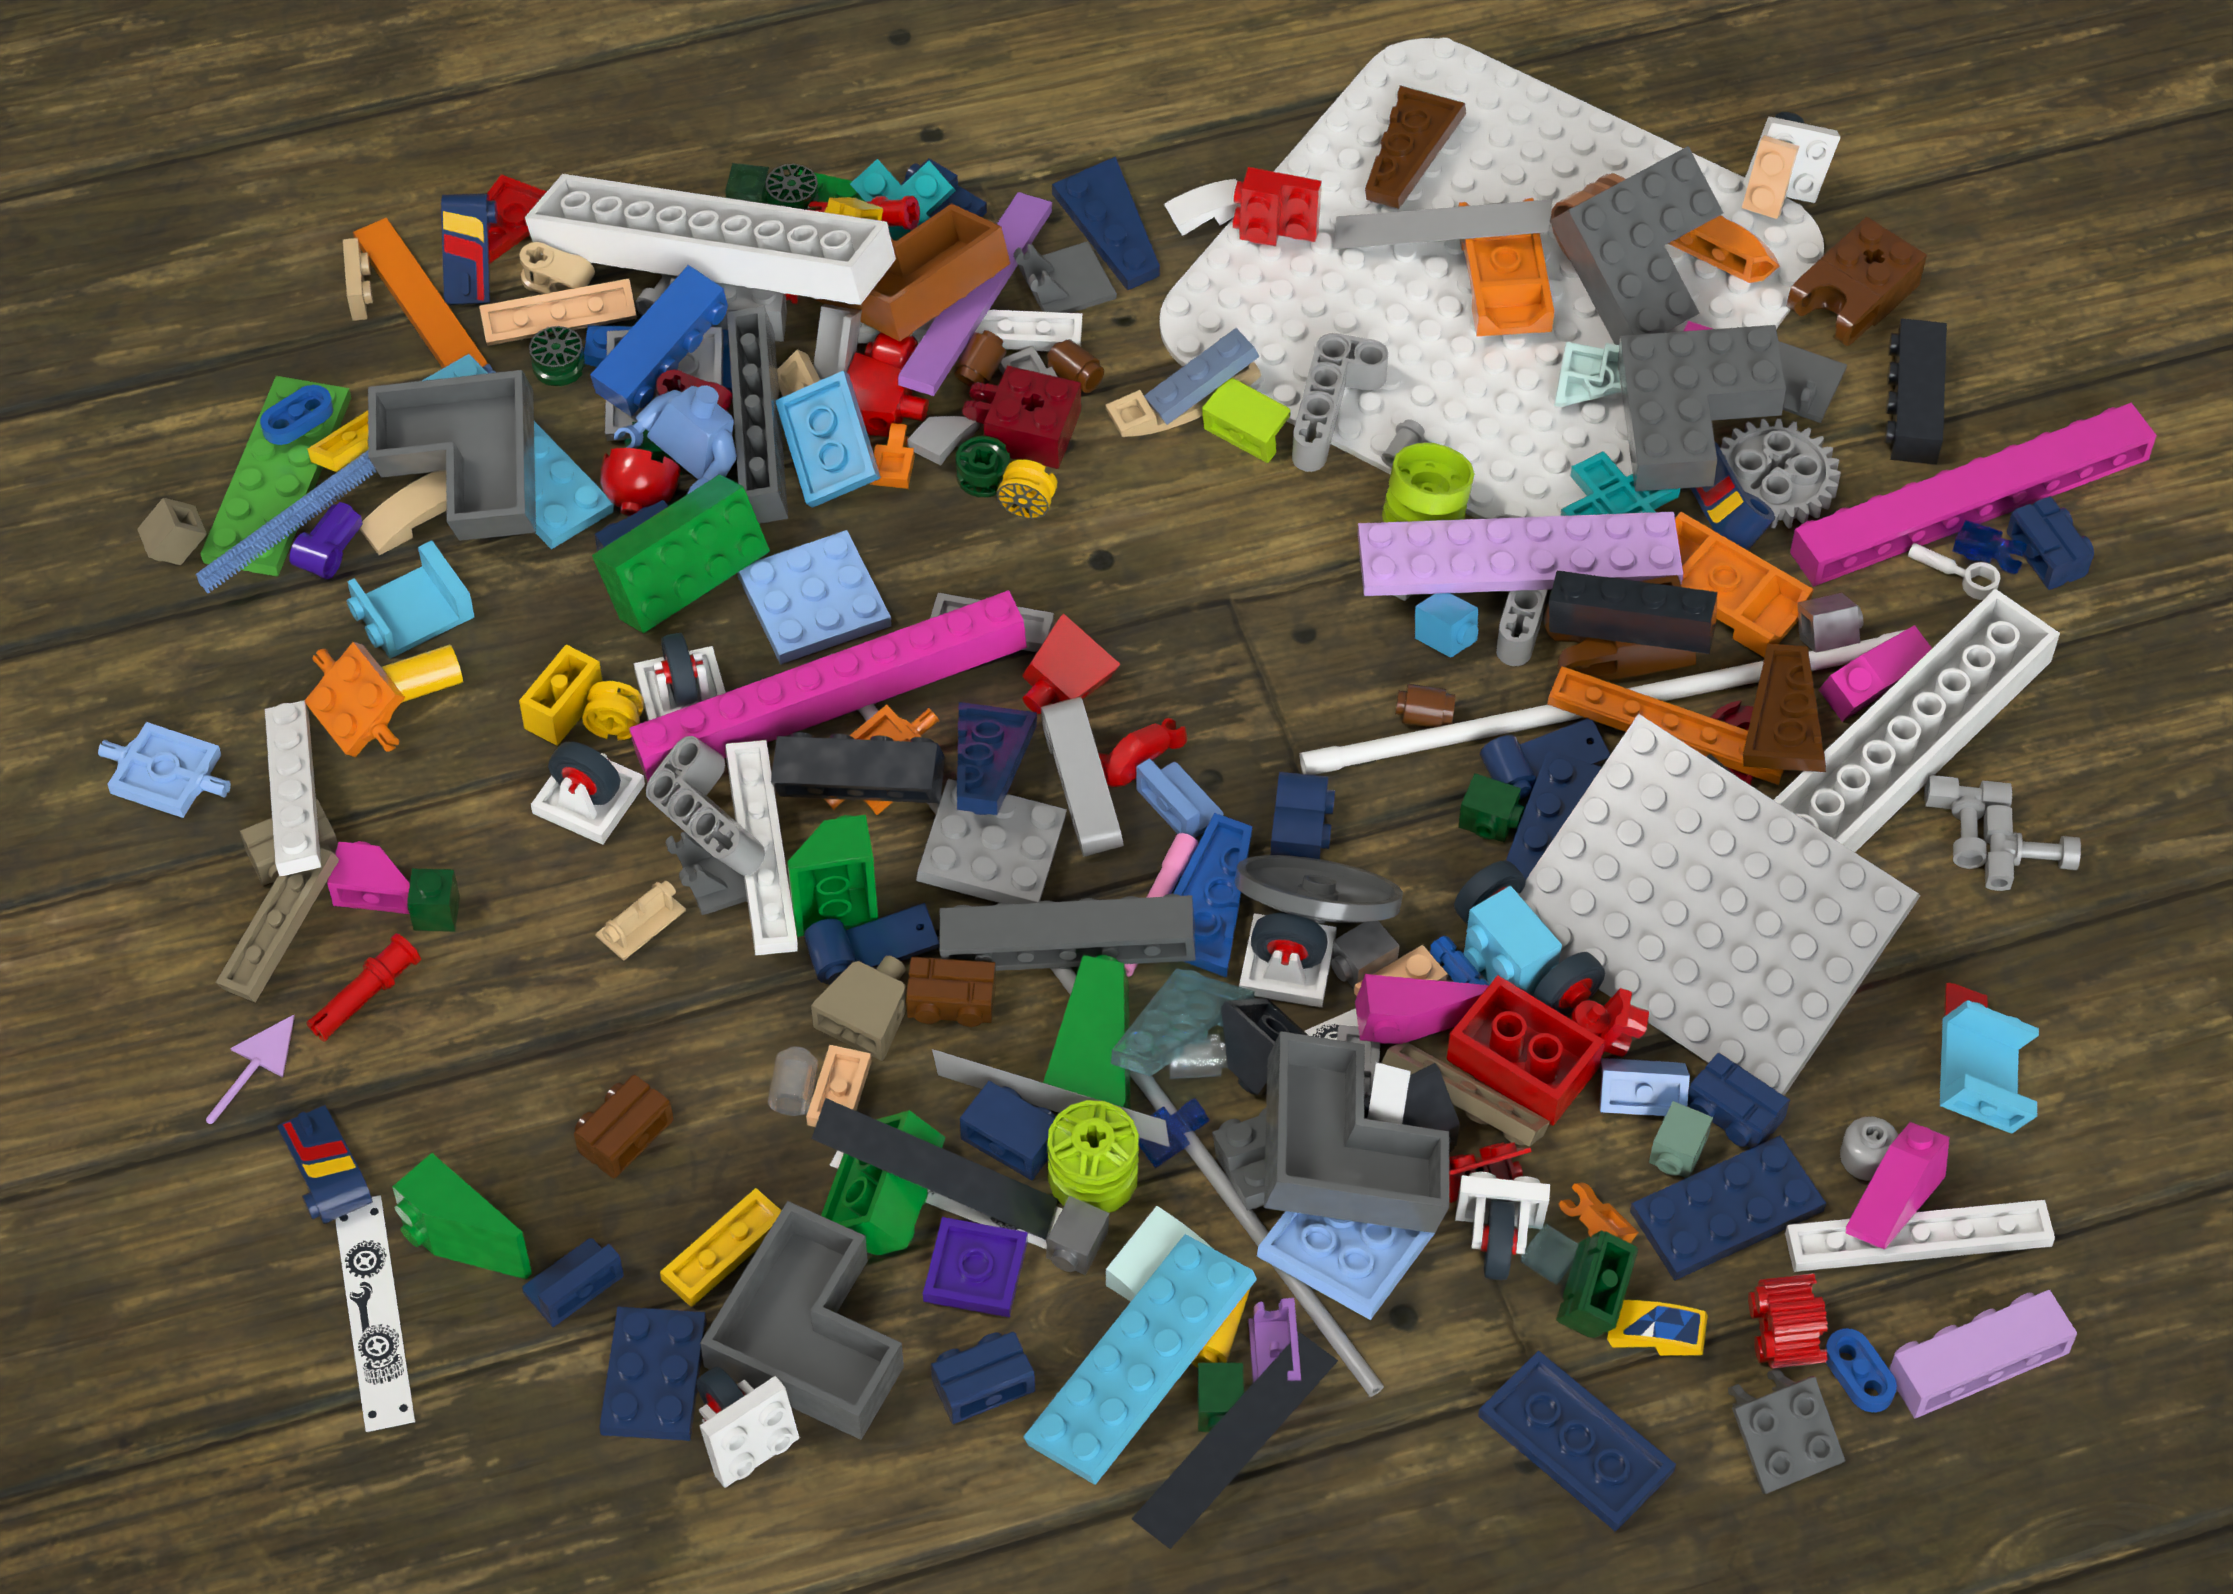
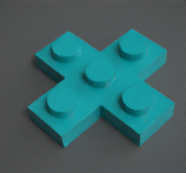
[850,159,956,241]
[1560,451,1681,516]

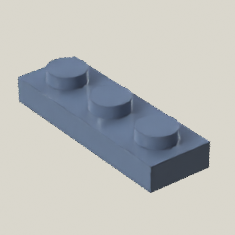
[1144,328,1260,425]

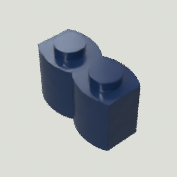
[1270,772,1335,859]

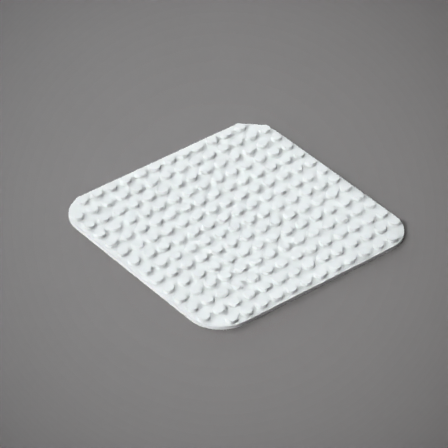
[1160,38,1824,519]

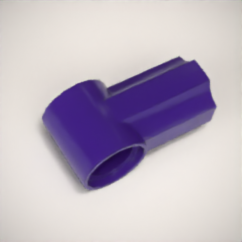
[289,501,363,579]

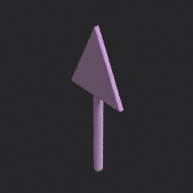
[206,1015,295,1124]

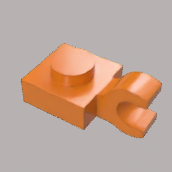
[870,423,915,489]
[1559,1183,1639,1243]

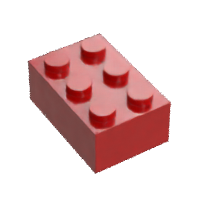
[1446,975,1605,1126]

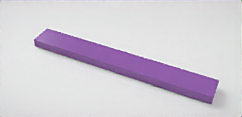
[898,192,1052,396]

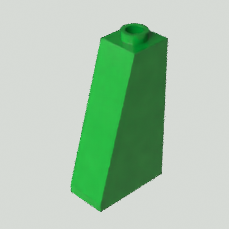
[1043,955,1131,1110]

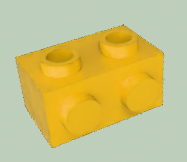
[519,645,603,746]

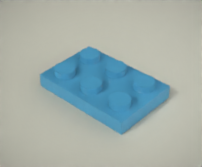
[775,370,881,508]

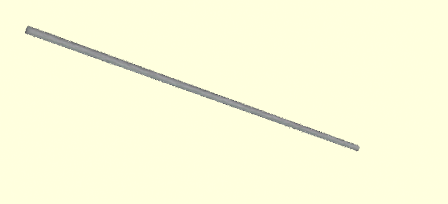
[828,654,1384,1397]

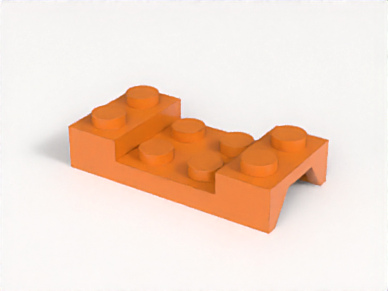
[1458,198,1554,337]
[1675,512,1814,657]

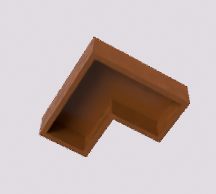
[811,203,1011,341]

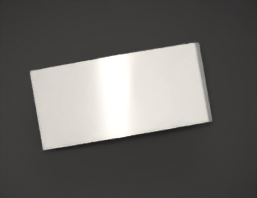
[1164,179,1241,236]

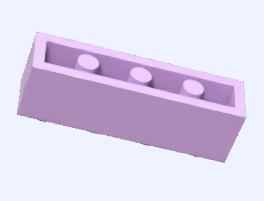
[1889,1289,2077,1419]

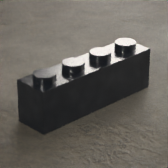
[1884,318,1947,465]
[1549,570,1718,654]
[771,732,945,804]

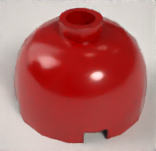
[600,448,681,517]

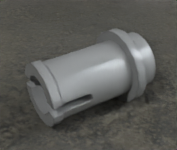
[1381,419,1425,468]

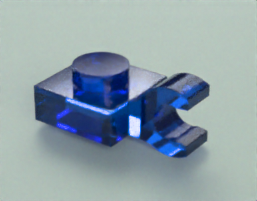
[1952,520,2027,574]
[1138,1098,1210,1169]

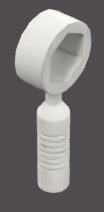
[1908,543,2001,600]

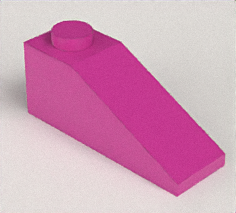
[1819,625,1932,722]
[1355,974,1488,1044]
[1845,1122,1950,1249]

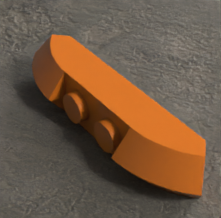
[1668,215,1780,283]

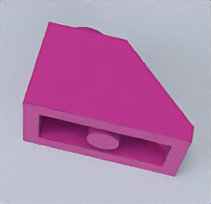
[327,841,410,914]

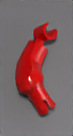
[1098,718,1187,787]

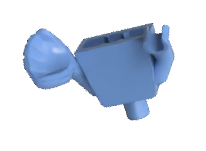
[614,386,737,494]

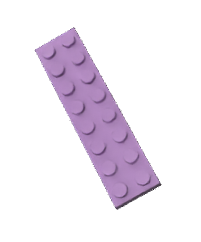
[1358,512,1683,596]

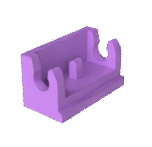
[1248,1298,1301,1383]

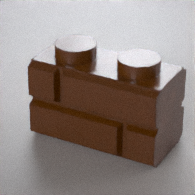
[906,957,996,1027]
[574,1074,674,1179]

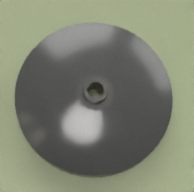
[1234,855,1403,924]

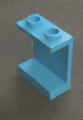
[346,540,474,659]
[1940,1000,2039,1134]

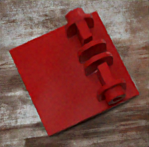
[1449,1142,1532,1203]

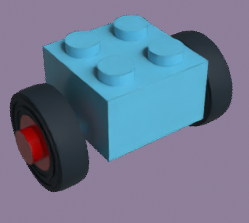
[1454,860,1605,1016]

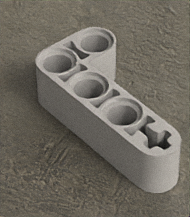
[1292,333,1388,472]
[1494,514,1551,666]
[1041,697,1124,857]
[646,736,765,875]

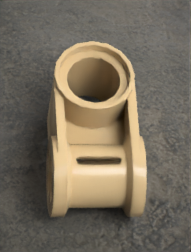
[519,242,595,294]

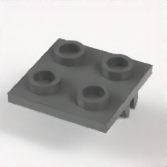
[1013,241,1117,313]
[1778,341,1847,423]
[665,832,747,915]
[1728,1368,1845,1494]

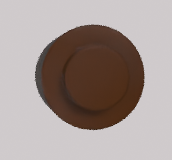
[954,330,1007,387]
[1047,339,1104,393]
[1395,683,1455,728]

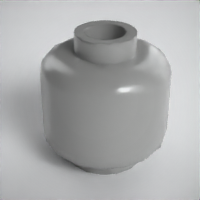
[1840,1116,1899,1181]

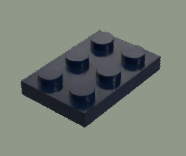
[599,1307,707,1441]

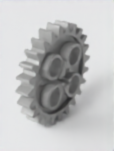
[1720,419,1841,528]

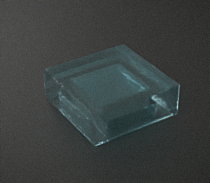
[1520,1224,1578,1285]

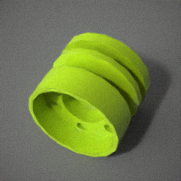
[1382,443,1475,522]
[1047,1100,1139,1213]

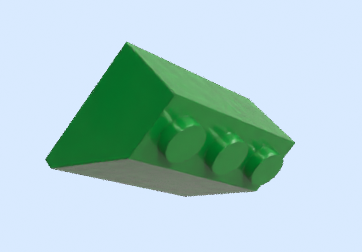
[788,814,878,937]
[821,1110,946,1255]

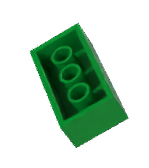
[592,474,770,633]

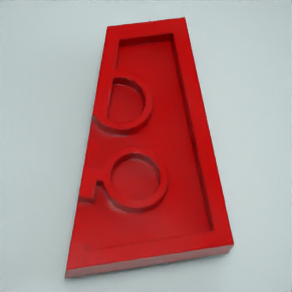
[487,174,547,264]

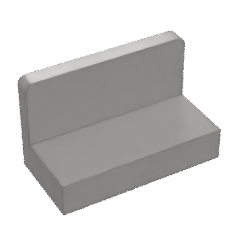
[813,304,862,380]

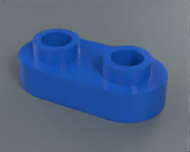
[260,385,333,445]
[1825,1329,1897,1412]

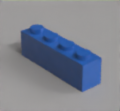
[590,265,728,417]

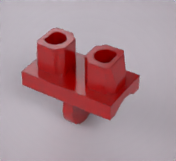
[1572,988,1649,1057]

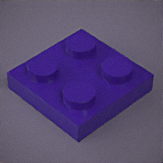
[923,1217,1028,1318]

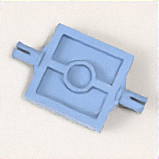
[98,722,231,818]

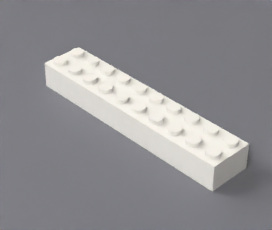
[525,174,896,305]
[1774,589,2060,852]

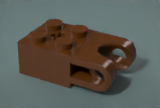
[1786,217,1927,346]
[1543,575,1696,681]

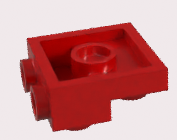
[1233,167,1322,246]

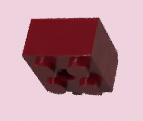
[962,365,1081,469]

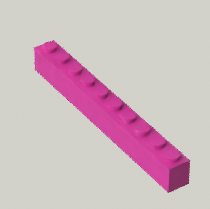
[1790,403,2157,587]
[629,590,1027,782]

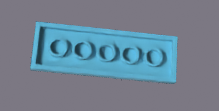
[422,354,614,549]
[1023,1234,1257,1485]

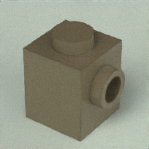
[137,497,207,565]

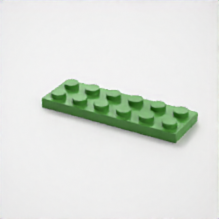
[201,376,351,577]

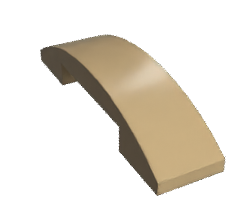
[1106,361,1261,437]
[360,471,447,555]

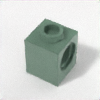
[1649,1101,1713,1178]

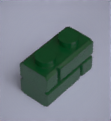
[1556,1231,1638,1338]

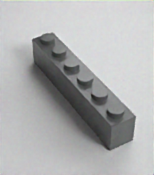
[727,306,788,524]
[940,894,1196,971]

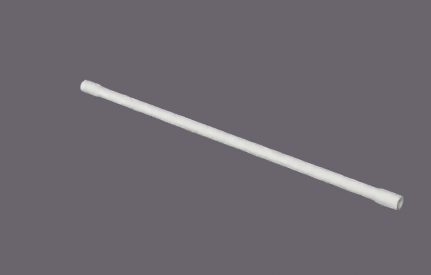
[1300,630,1905,775]

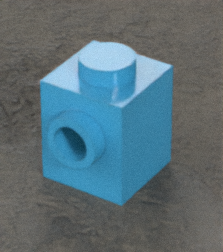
[1415,593,1478,658]

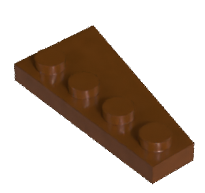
[1365,85,1466,209]
[1743,644,1826,772]

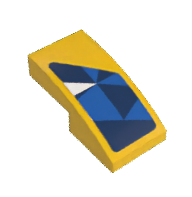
[1607,1300,1708,1356]

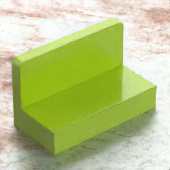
[1202,378,1291,463]

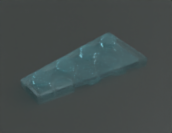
[1111,968,1255,1076]

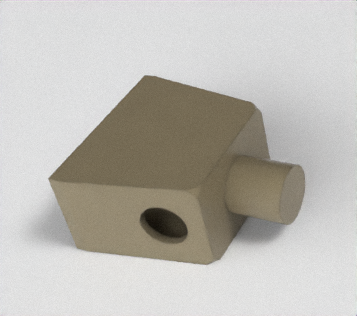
[811,956,907,1061]

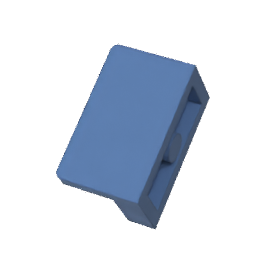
[1136,758,1223,838]
[1599,1058,1690,1116]

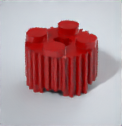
[1748,1273,1828,1369]

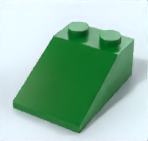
[392,1153,532,1279]

